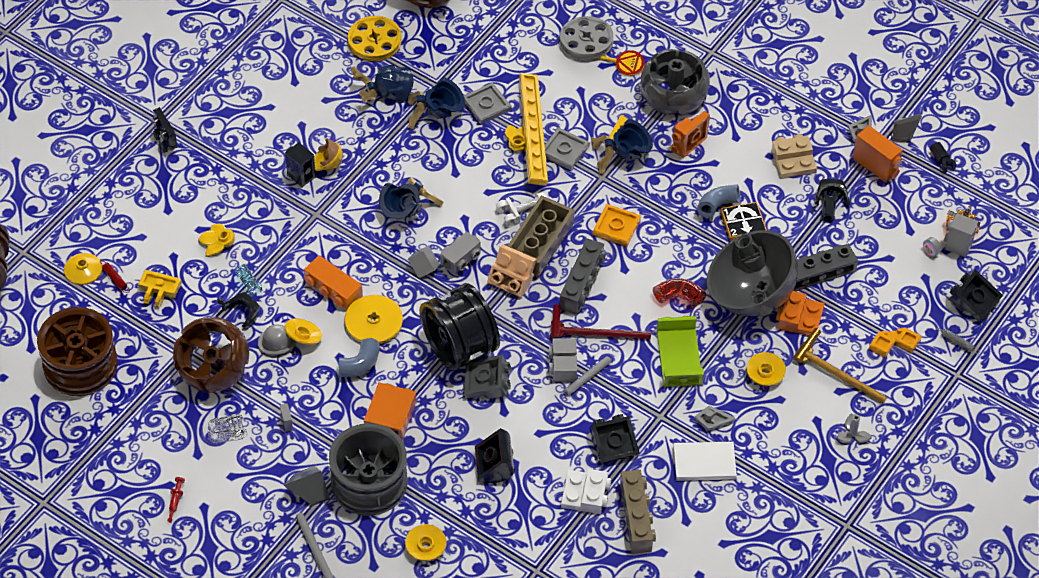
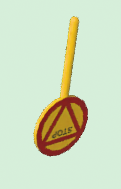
[597,50,644,76]

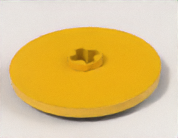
[345,295,403,344]

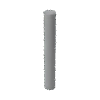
[564,356,611,396]

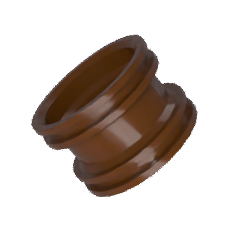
[37,307,118,396]

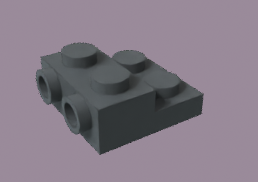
[464,355,511,399]

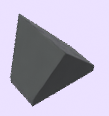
[284,466,330,506]

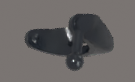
[814,179,850,206]
[217,292,260,329]

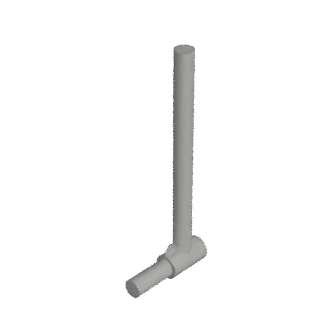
[296,513,334,578]

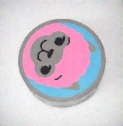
[923,237,941,257]

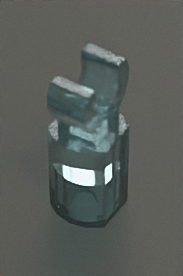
[235,264,263,296]

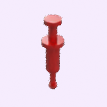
[167,477,185,523]

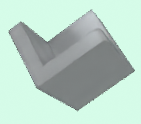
[408,245,440,278]

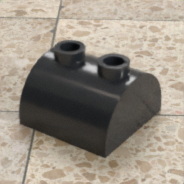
[475,428,515,483]

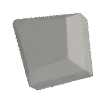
[848,115,872,142]
[695,406,735,431]

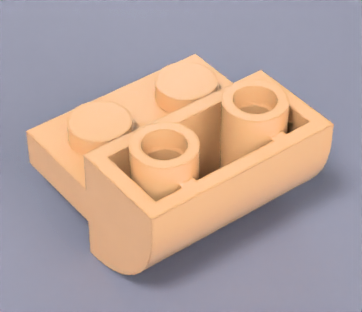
[487,245,537,297]

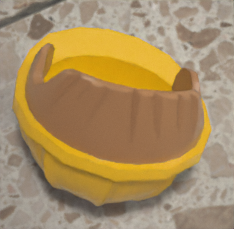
[314,138,343,171]

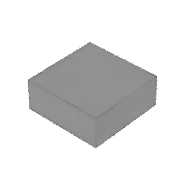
[280,403,293,432]

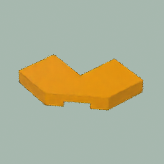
[869,328,922,358]

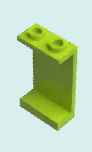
[657,316,704,387]

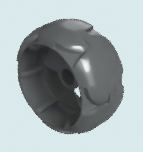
[640,49,710,115]

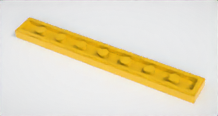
[519,73,548,186]

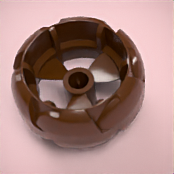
[173,317,250,393]

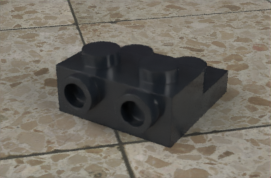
[949,269,1004,322]
[589,414,640,464]

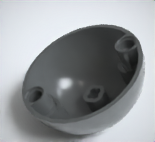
[707,230,798,317]

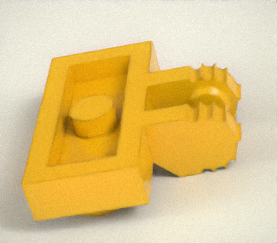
[138,270,182,307]

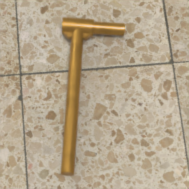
[793,328,887,404]

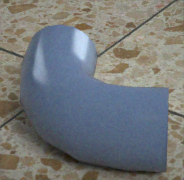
[697,184,740,218]
[339,338,380,377]

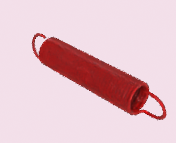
[100,260,130,293]

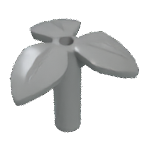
[837,413,872,443]

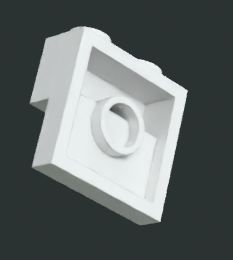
[561,469,611,514]

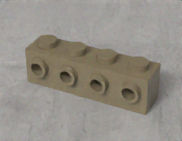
[620,470,656,554]

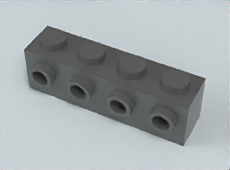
[559,238,606,315]
[793,243,858,291]

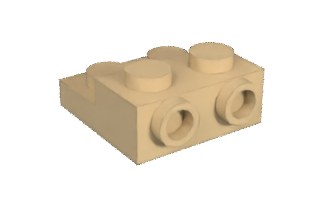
[771,134,817,179]

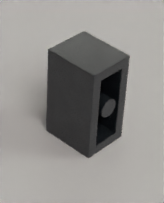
[285,142,316,188]

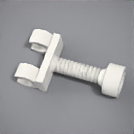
[496,191,546,227]

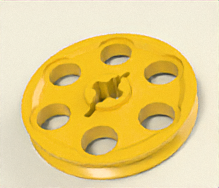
[348,16,402,61]

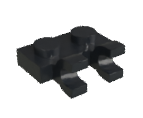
[152,107,178,153]

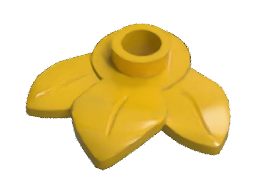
[505,125,525,151]
[198,224,235,256]

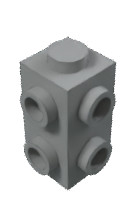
[440,231,481,275]

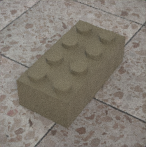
[508,195,575,276]

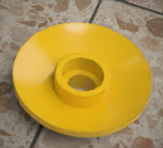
[64,253,102,285]
[284,318,322,345]
[747,352,786,386]
[405,524,446,561]

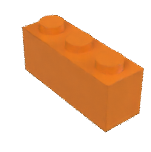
[304,255,363,310]

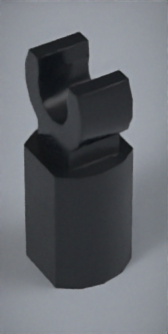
[930,142,956,173]
[822,190,838,222]

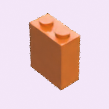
[852,125,903,183]
[364,382,417,440]

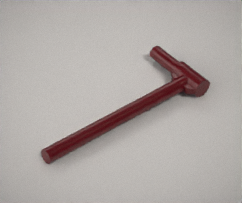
[550,304,651,341]

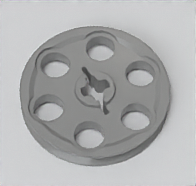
[560,16,613,60]

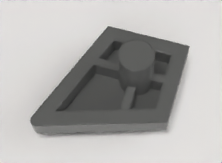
[892,114,922,140]

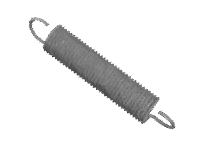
[937,328,980,354]

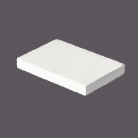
[673,442,737,481]

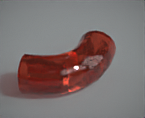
[652,278,706,307]

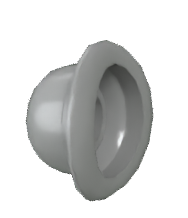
[258,324,296,355]

